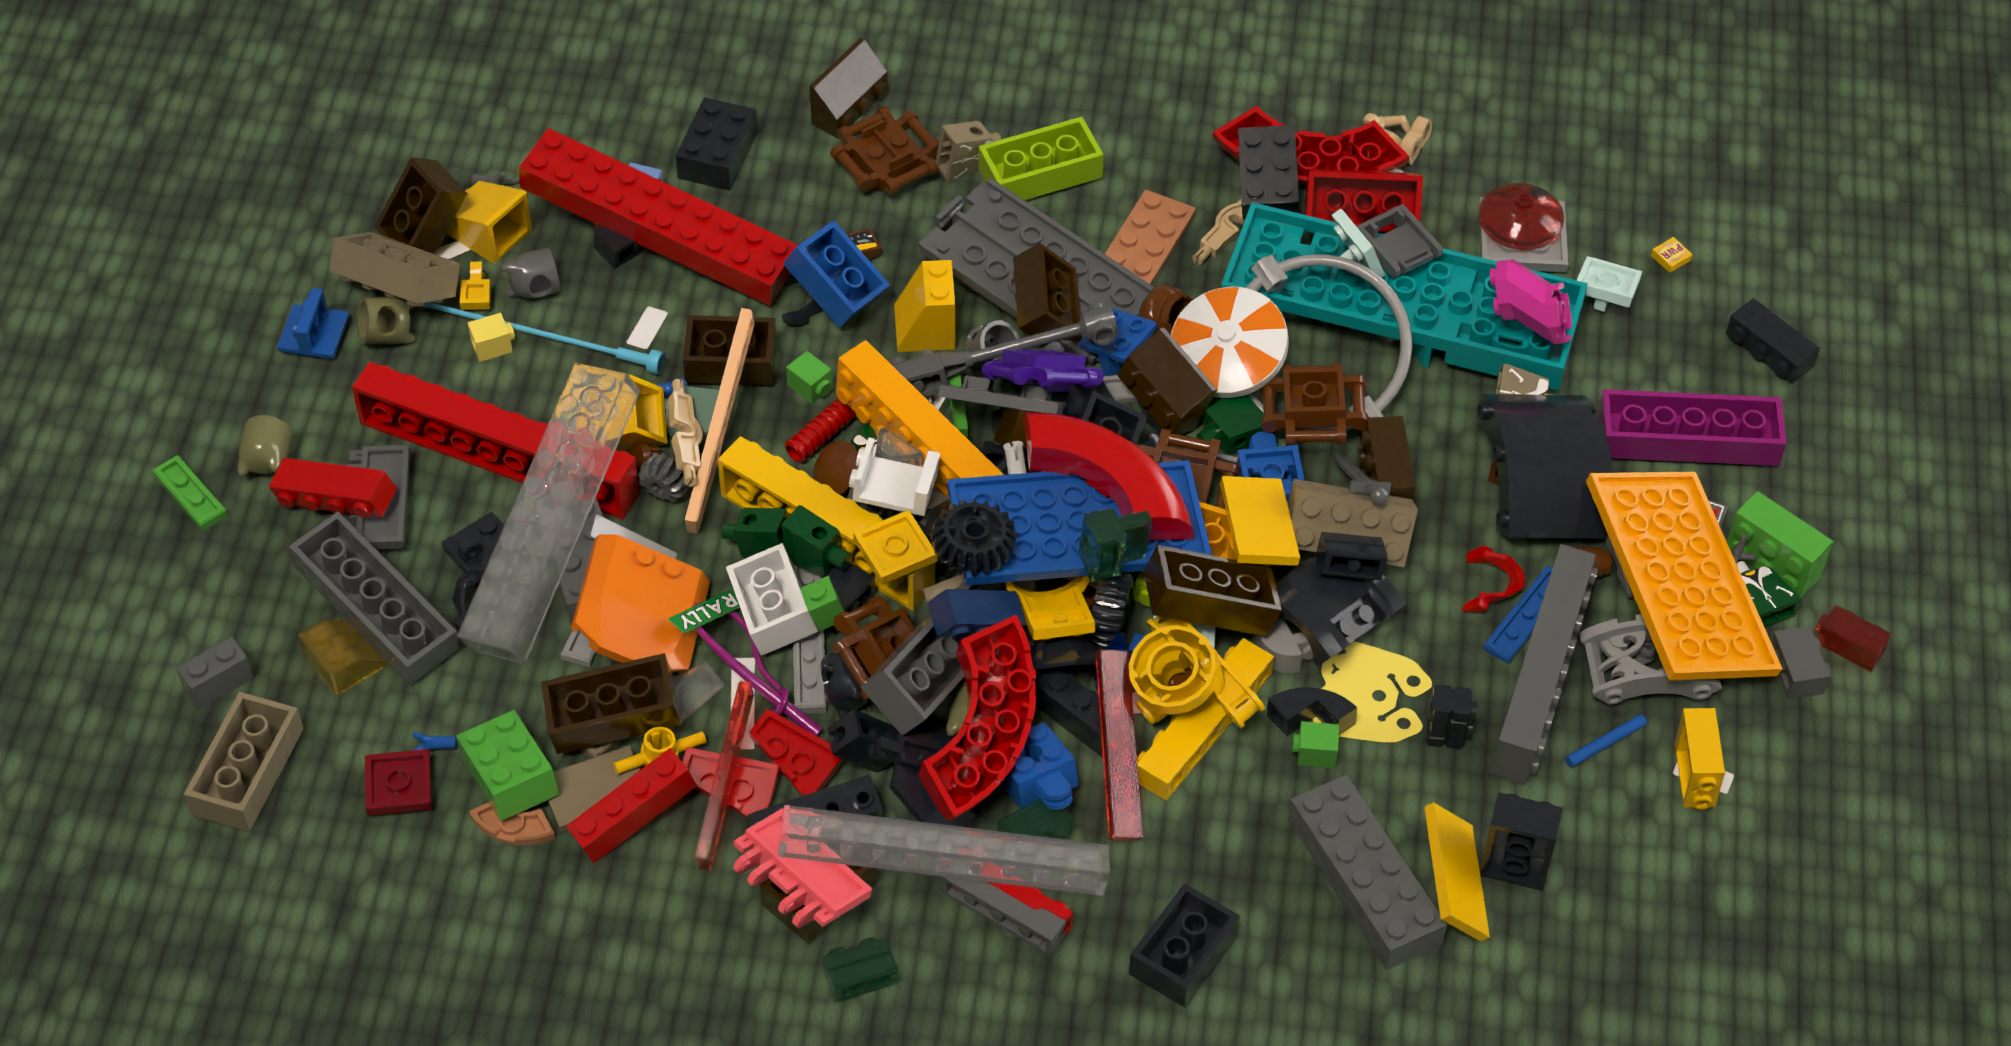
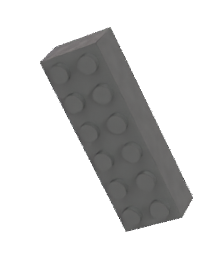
[289,512,459,686]
[861,581,984,735]
[1288,775,1447,970]

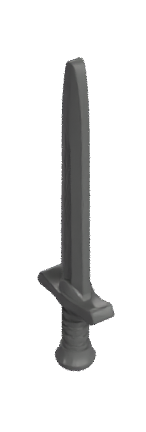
[1334,452,1391,506]

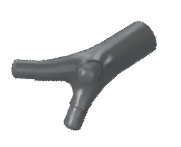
[471,172,518,185]
[1730,534,1756,563]

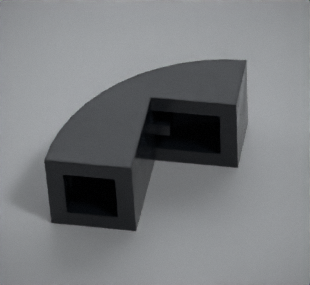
[1267,687,1357,736]

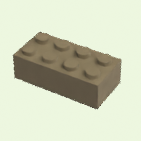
[329,232,460,306]
[1288,479,1418,567]
[184,692,304,832]

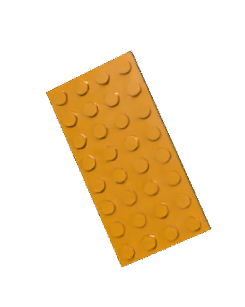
[1586,472,1782,680]

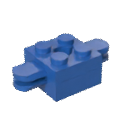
[1237,431,1305,505]
[1000,722,1079,811]

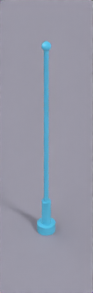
[424,302,666,375]

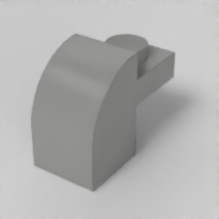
[1252,618,1313,673]

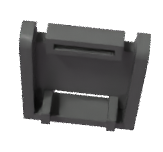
[1356,204,1443,278]

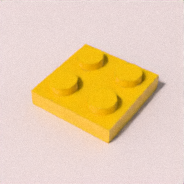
[853,510,937,585]

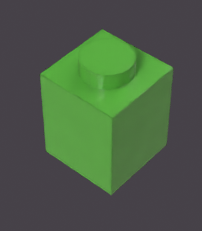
[786,351,833,404]
[800,576,845,631]
[1292,721,1339,768]

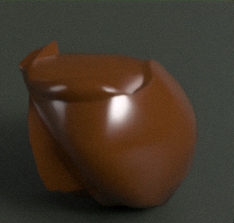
[1139,285,1193,338]

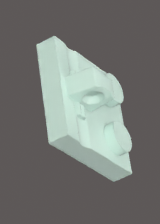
[1332,209,1385,278]
[1577,256,1642,311]

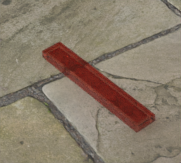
[1095,649,1143,840]
[695,681,754,870]

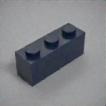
[927,589,1027,640]

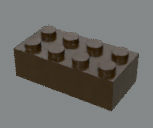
[1143,545,1282,636]
[541,653,682,754]

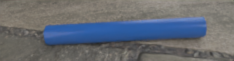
[1565,714,1647,768]

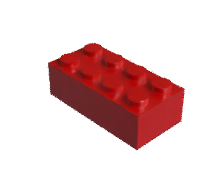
[1305,168,1423,232]

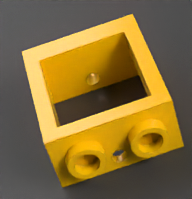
[1674,708,1725,810]

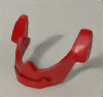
[1462,545,1525,613]

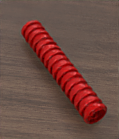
[785,359,890,463]

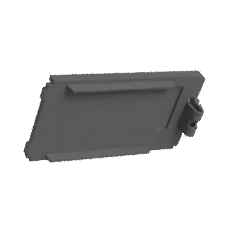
[918,178,1154,364]

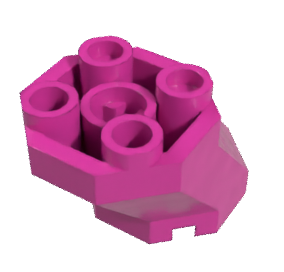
[1490,259,1572,344]

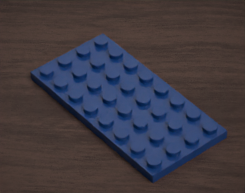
[947,460,1212,585]

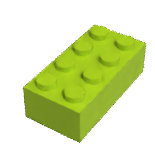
[978,117,1104,200]

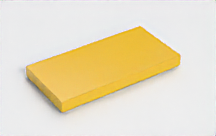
[1220,476,1300,566]
[1424,802,1490,942]

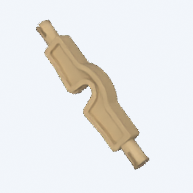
[1192,199,1245,265]
[668,379,703,486]

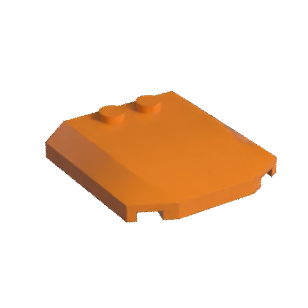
[570,534,710,675]

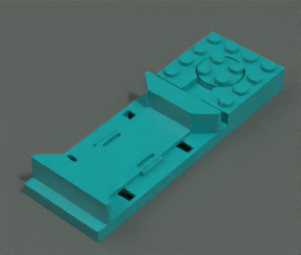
[1221,202,1588,391]

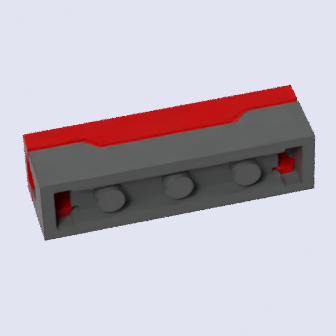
[942,848,1073,957]

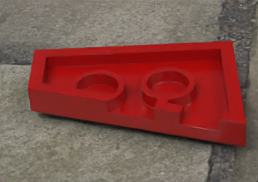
[749,708,845,796]
[683,747,780,818]

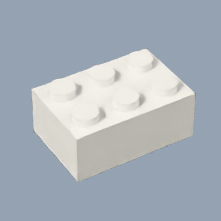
[726,543,818,656]

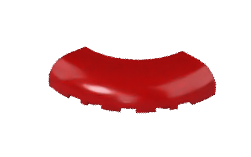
[1212,106,1409,186]
[1023,412,1193,541]
[918,615,1036,821]

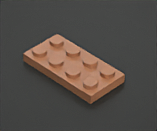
[1105,189,1196,286]

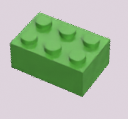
[1727,491,1833,598]
[456,710,559,821]

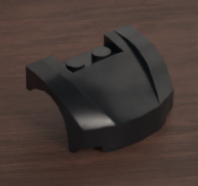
[1275,557,1406,666]

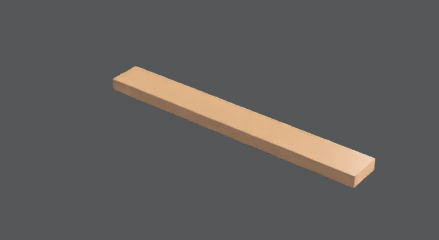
[685,308,754,534]

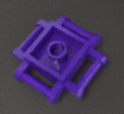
[982,349,1104,391]

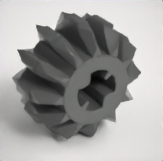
[638,453,689,502]

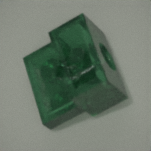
[1078,508,1152,582]

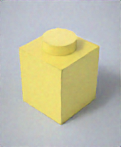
[467,313,515,362]

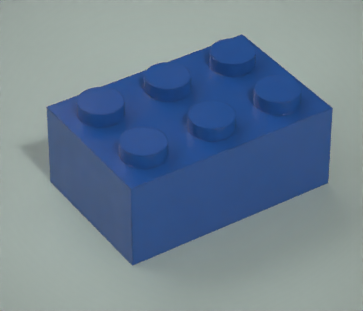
[783,220,890,329]

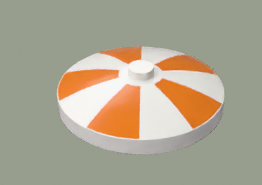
[1171,287,1289,398]

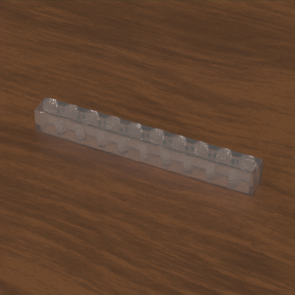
[778,805,1110,896]

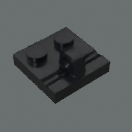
[441,512,527,587]

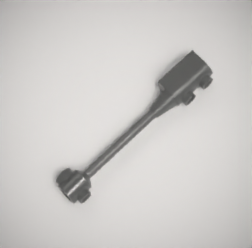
[889,303,1118,397]

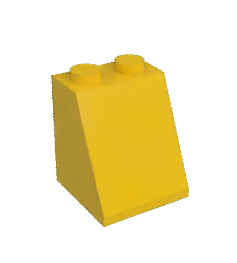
[446,181,532,264]
[894,260,955,352]
[570,374,668,451]

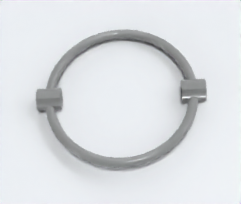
[1246,254,1412,431]

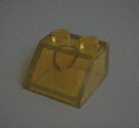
[298,619,389,697]

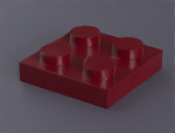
[365,749,432,816]

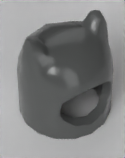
[501,247,561,299]
[964,320,1020,371]

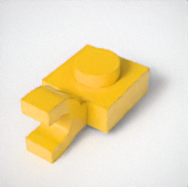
[460,261,491,310]

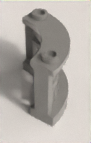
[1579,614,1722,705]

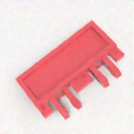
[733,808,872,928]

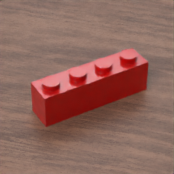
[269,458,397,518]
[566,747,698,864]

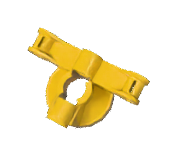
[1129,616,1266,729]

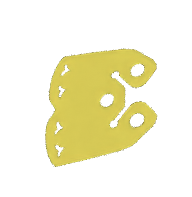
[1313,641,1432,743]

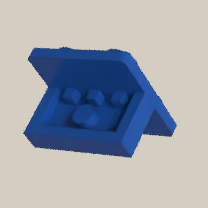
[277,288,350,359]
[1079,308,1158,376]

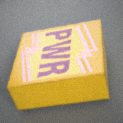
[1651,237,1693,273]

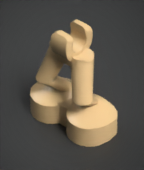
[1363,113,1432,165]

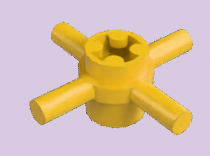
[613,727,706,774]

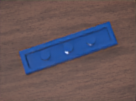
[1483,565,1553,664]

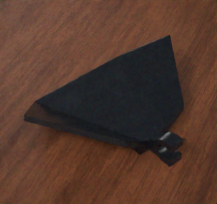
[958,625,1112,685]
[868,714,980,848]

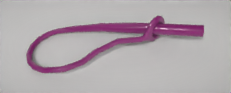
[692,601,823,736]

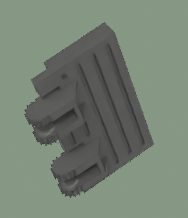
[938,375,1066,415]
[341,445,411,549]

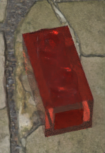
[1816,605,1892,672]

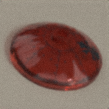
[1478,183,1564,250]

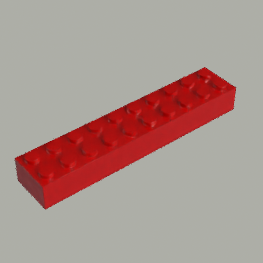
[519,128,798,306]
[352,362,640,520]

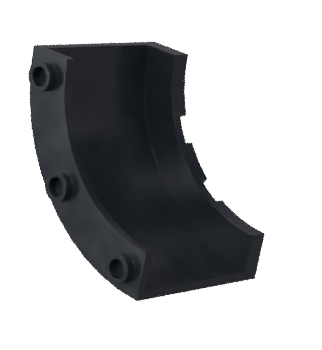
[1477,394,1613,539]

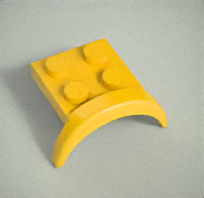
[1004,575,1095,640]

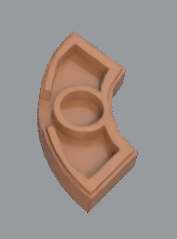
[469,802,555,846]

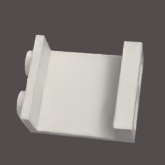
[849,437,940,516]

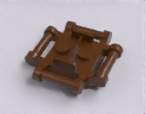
[830,106,939,196]
[1260,362,1369,446]
[1136,428,1240,510]
[831,595,915,701]

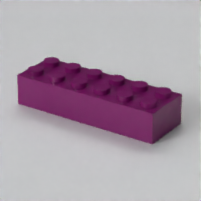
[1598,389,1786,466]

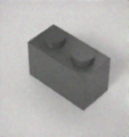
[1771,626,1831,699]
[176,637,254,710]

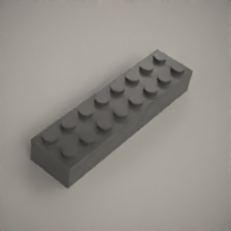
[1488,544,1599,785]

